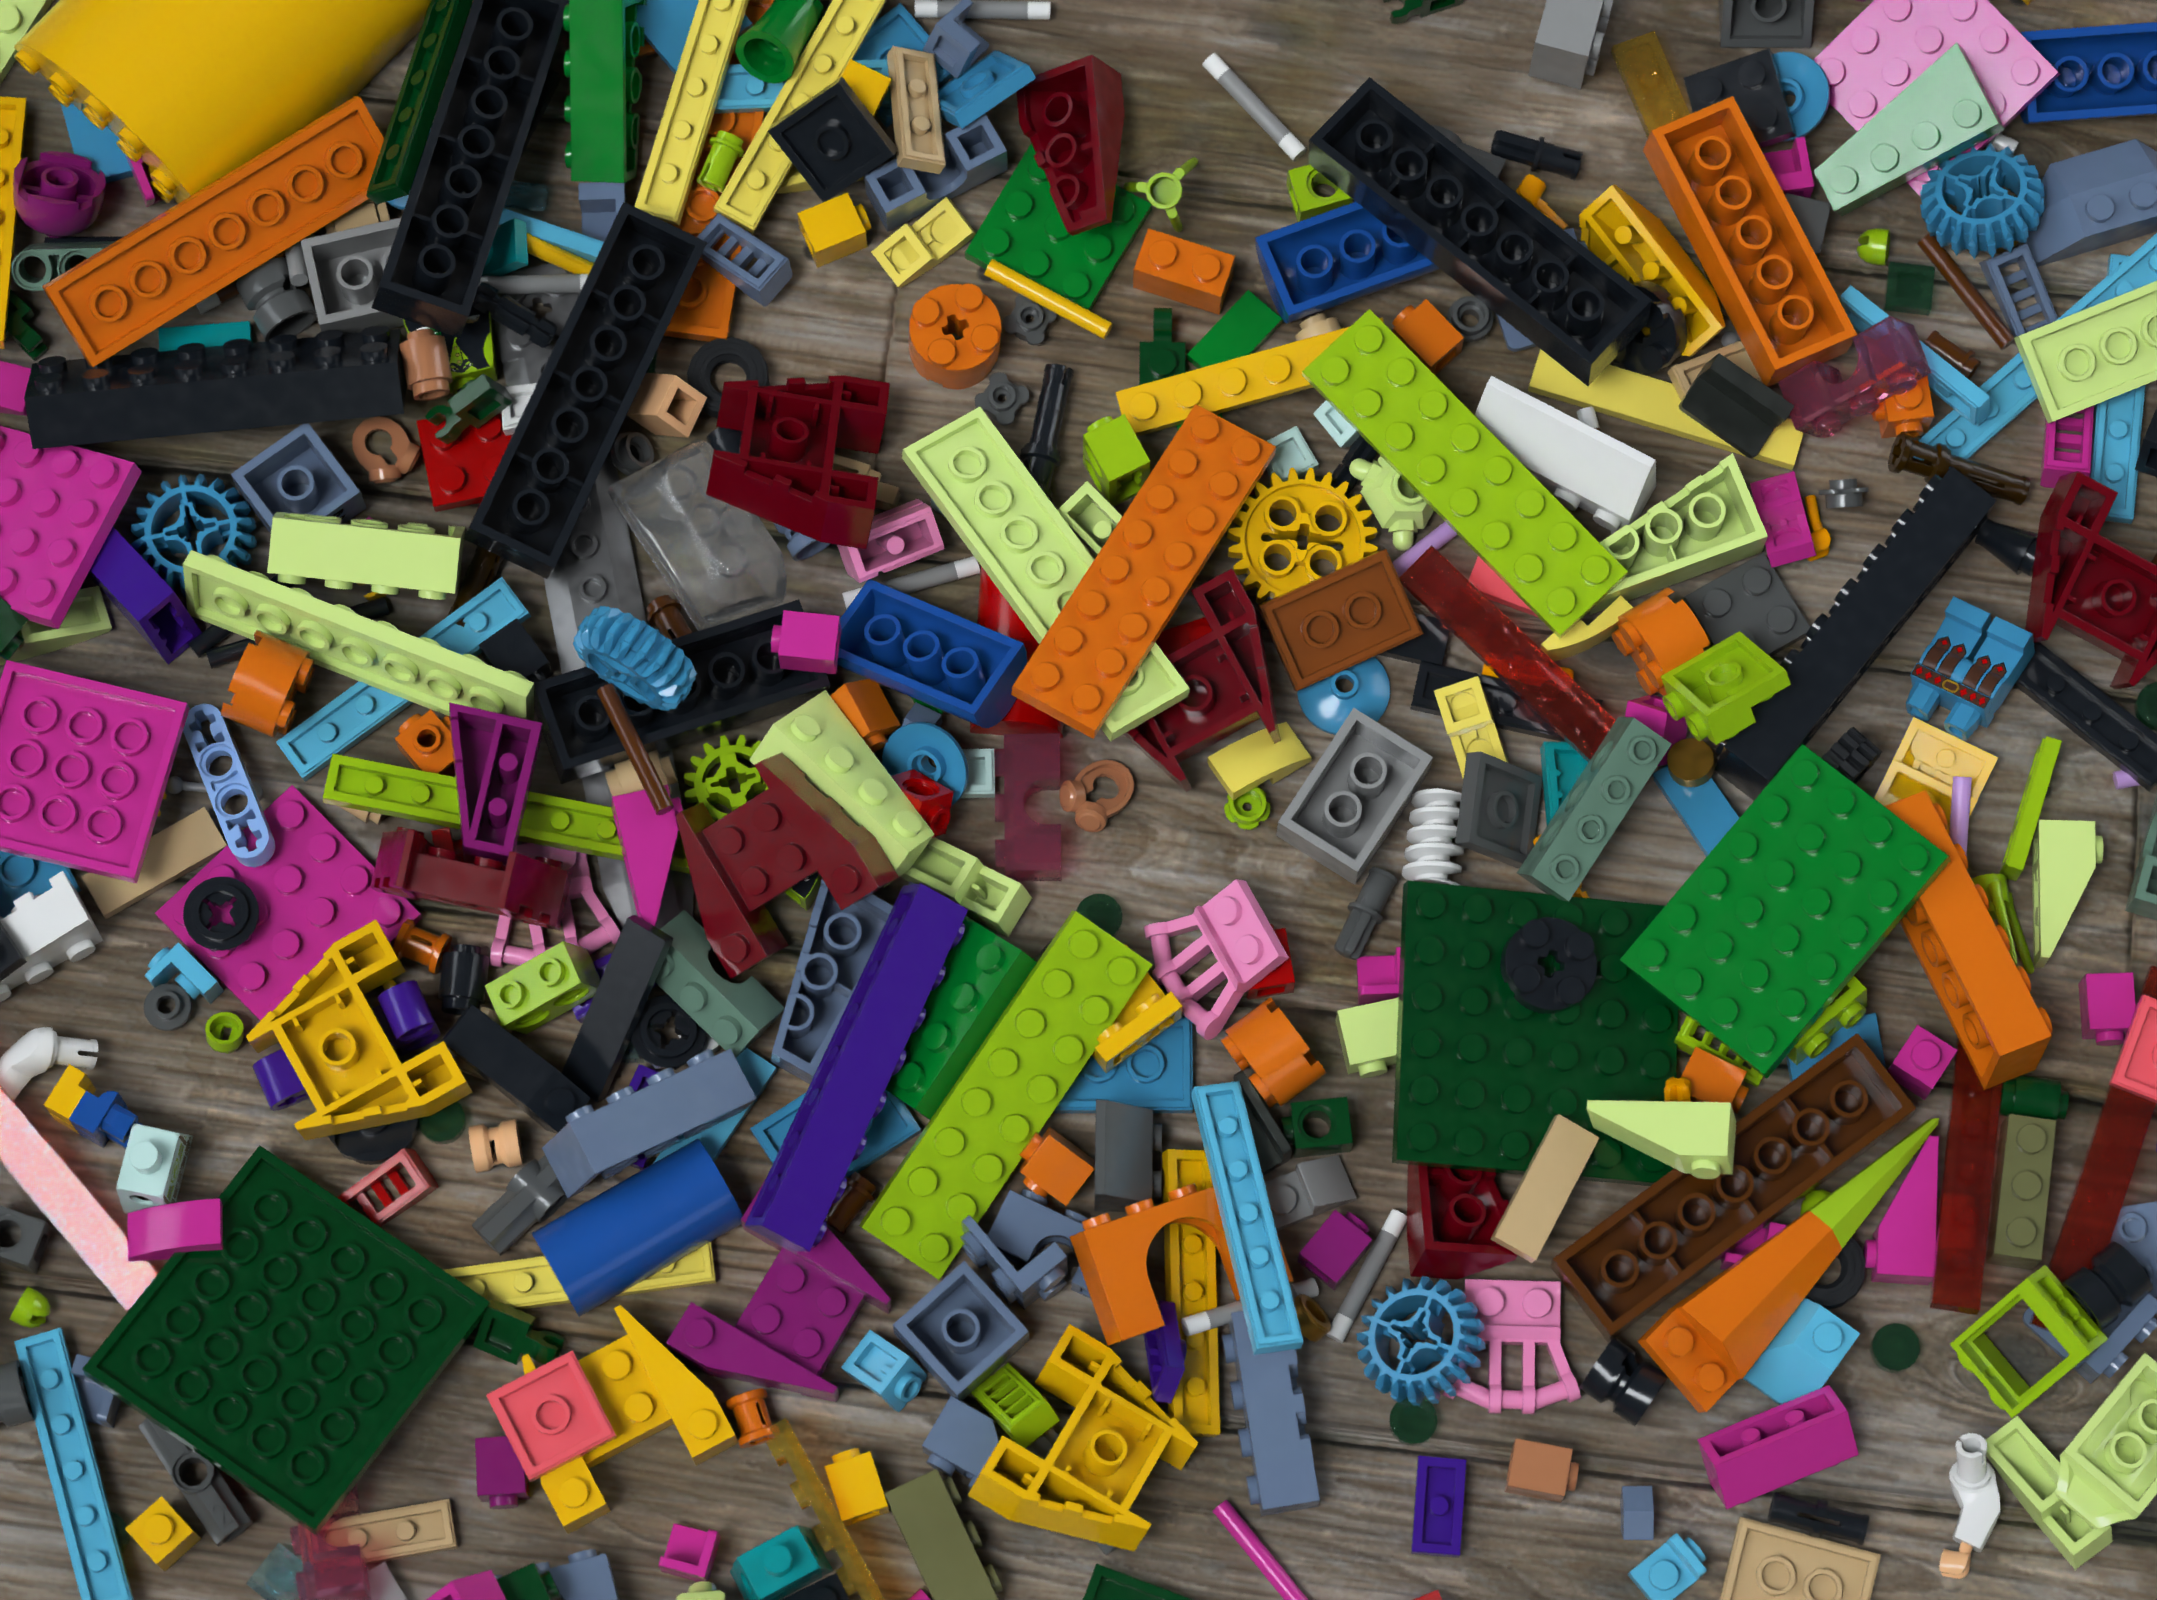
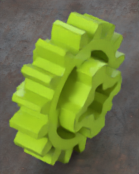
[684,734,768,822]

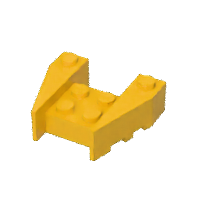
[246,920,473,1141]
[522,1305,738,1534]
[968,1324,1198,1552]

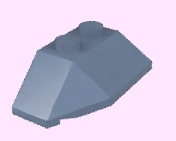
[2024,139,2157,267]

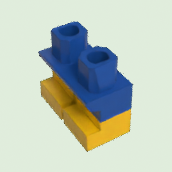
[44,1064,143,1149]

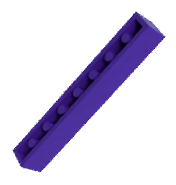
[744,883,968,1252]

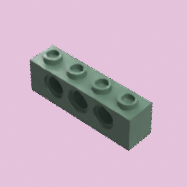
[1517,717,1671,901]

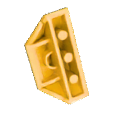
[1579,185,1726,357]

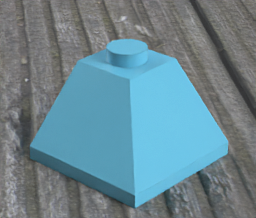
[1743,1298,1860,1405]

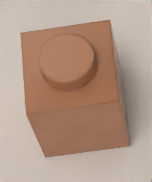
[1504,1438,1579,1503]

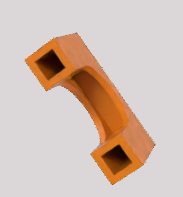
[1070,1178,1294,1346]

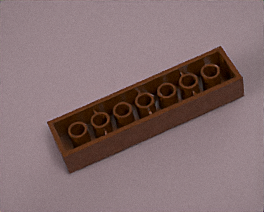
[1550,1033,1917,1342]

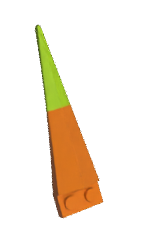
[1638,1118,1940,1413]

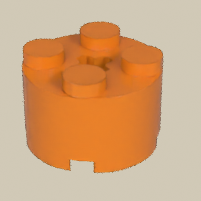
[909,283,1001,390]
[1611,587,1710,696]
[221,630,315,738]
[1220,997,1327,1108]

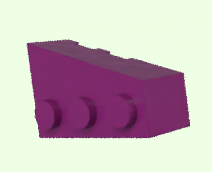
[449,703,542,866]

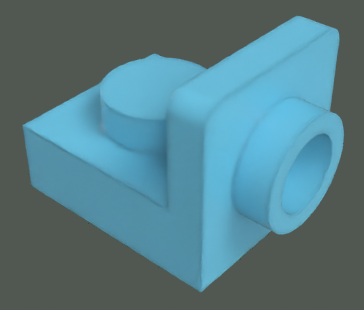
[145,942,224,1004]
[841,1330,927,1412]
[1627,1533,1707,1600]

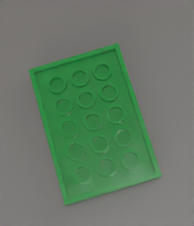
[1620,744,1951,1079]

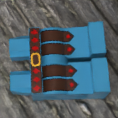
[1906,596,2035,741]

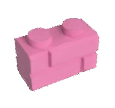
[837,499,945,583]

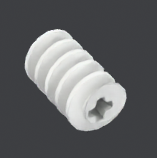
[1402,788,1465,886]

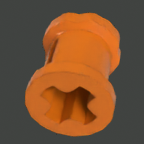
[393,919,452,975]
[725,1388,781,1448]

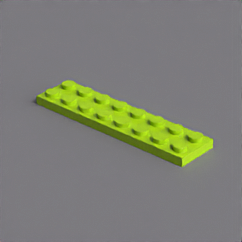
[1302,309,1628,639]
[859,910,1153,1280]

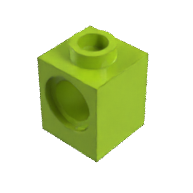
[1286,164,1353,222]

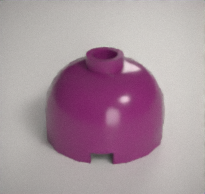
[13,151,106,238]

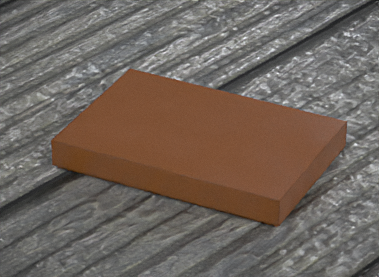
[1257,549,1423,691]

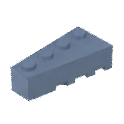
[771,879,893,1084]
[542,1048,757,1198]
[1222,1311,1320,1516]

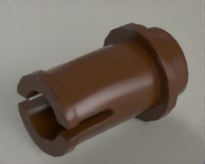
[1924,330,1981,380]
[647,595,693,639]
[824,1172,877,1235]

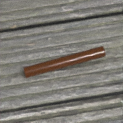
[1917,234,2015,350]
[597,683,674,815]

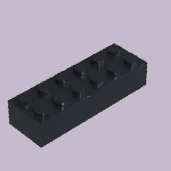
[534,599,830,784]

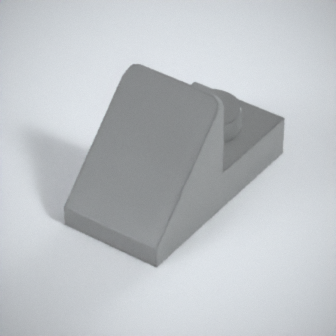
[1265,1155,1357,1231]

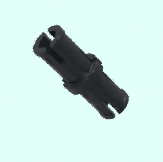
[1767,1492,1869,1545]

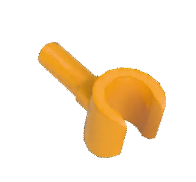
[1516,174,1568,230]
[1805,495,1831,562]

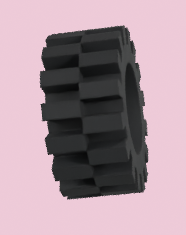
[1821,726,1882,784]

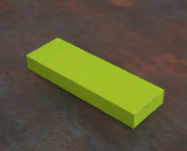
[1999,736,2062,881]

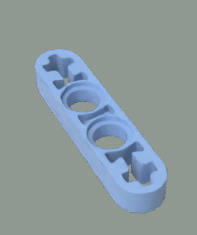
[183,704,275,867]

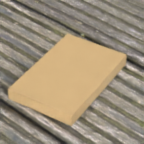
[1719,1517,1881,1600]

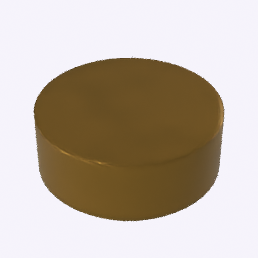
[1667,738,1715,787]
[1293,1294,1331,1342]

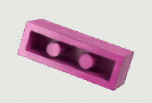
[1697,1385,1859,1509]

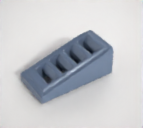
[697,213,793,307]
[1979,243,2058,337]

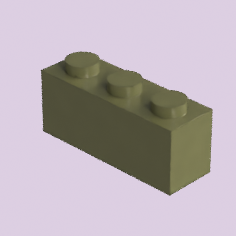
[1985,1114,2057,1270]
[884,1469,1003,1600]

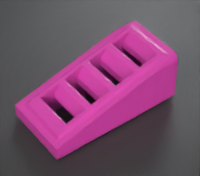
[2040,406,2094,488]

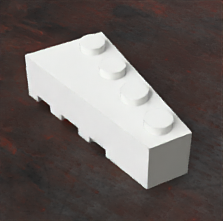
[0,871,103,1003]

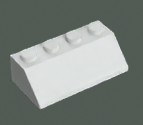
[1475,376,1656,532]

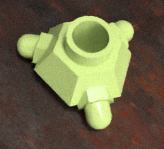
[1349,456,1434,551]

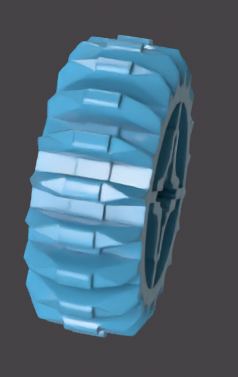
[1920,142,2045,259]
[131,473,257,597]
[573,606,697,711]
[1356,1276,1486,1407]

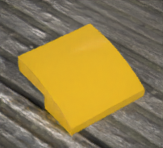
[1874,717,1998,834]

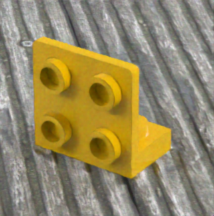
[1092,944,1183,1073]

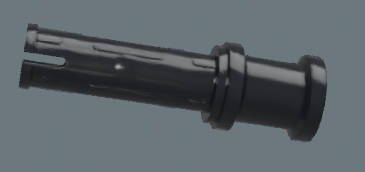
[1020,363,1074,502]

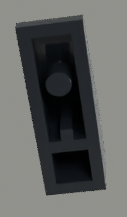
[441,1004,591,1134]

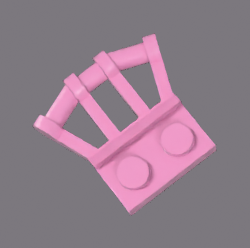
[489,843,621,967]
[1144,879,1289,1040]
[1442,1279,1581,1414]

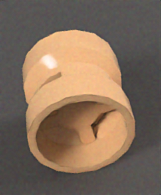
[469,1119,523,1173]

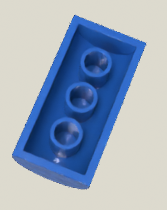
[2020,22,2157,124]
[1255,202,1440,324]
[837,579,1027,728]
[531,1138,743,1317]

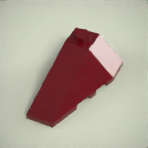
[1016,55,1125,236]
[1407,1165,1518,1280]

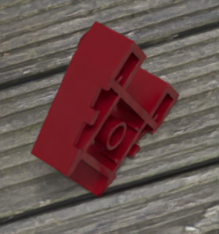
[706,375,890,549]
[2025,471,2157,690]
[1124,569,1281,792]
[676,753,899,979]
[370,827,572,931]

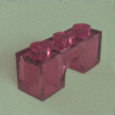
[1778,316,1931,438]
[994,733,1062,882]
[290,1483,372,1600]

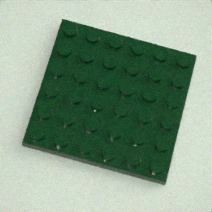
[1392,881,1678,1186]
[82,1145,490,1535]

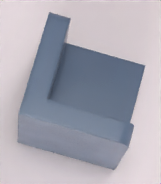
[923,0,989,79]
[578,182,628,242]
[71,1354,122,1428]

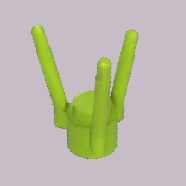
[1123,157,1198,232]
[1972,873,2035,974]

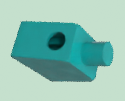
[730,1525,833,1600]

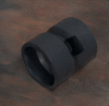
[2061,1241,2153,1331]
[1579,1337,1668,1426]

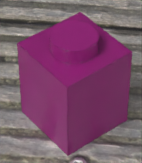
[1297,1210,1372,1291]
[475,1436,530,1509]

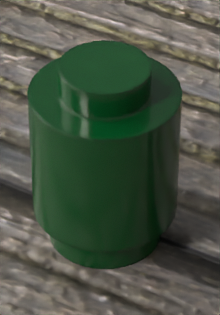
[1997,1075,2069,1120]

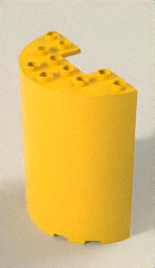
[14,0,432,203]

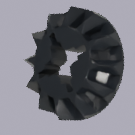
[183,877,259,952]
[630,995,706,1070]

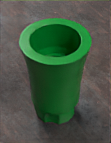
[736,0,824,83]

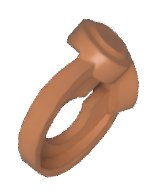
[352,416,420,484]
[1059,760,1134,833]

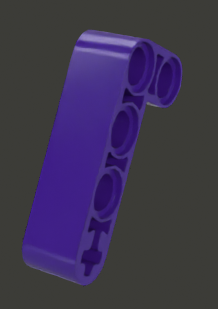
[252,980,441,1111]

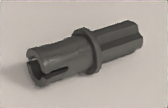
[1334,867,1398,960]

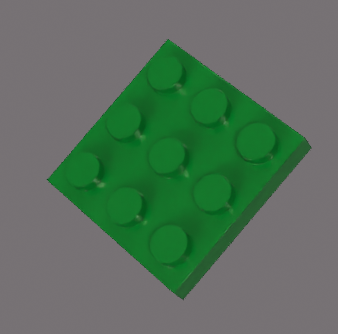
[965,143,1152,311]

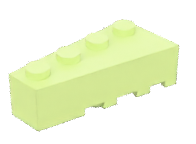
[1589,453,1768,615]
[267,512,465,600]
[749,690,934,887]

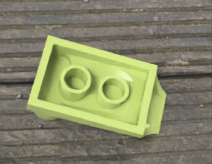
[2055,1353,2157,1530]

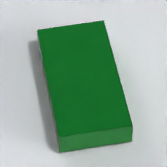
[1187,290,1282,369]

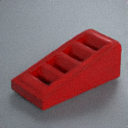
[337,1148,439,1227]

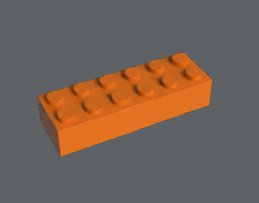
[1643,96,1857,387]
[1884,790,2053,1090]

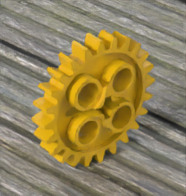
[1227,468,1378,604]

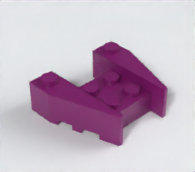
[666,1179,892,1402]

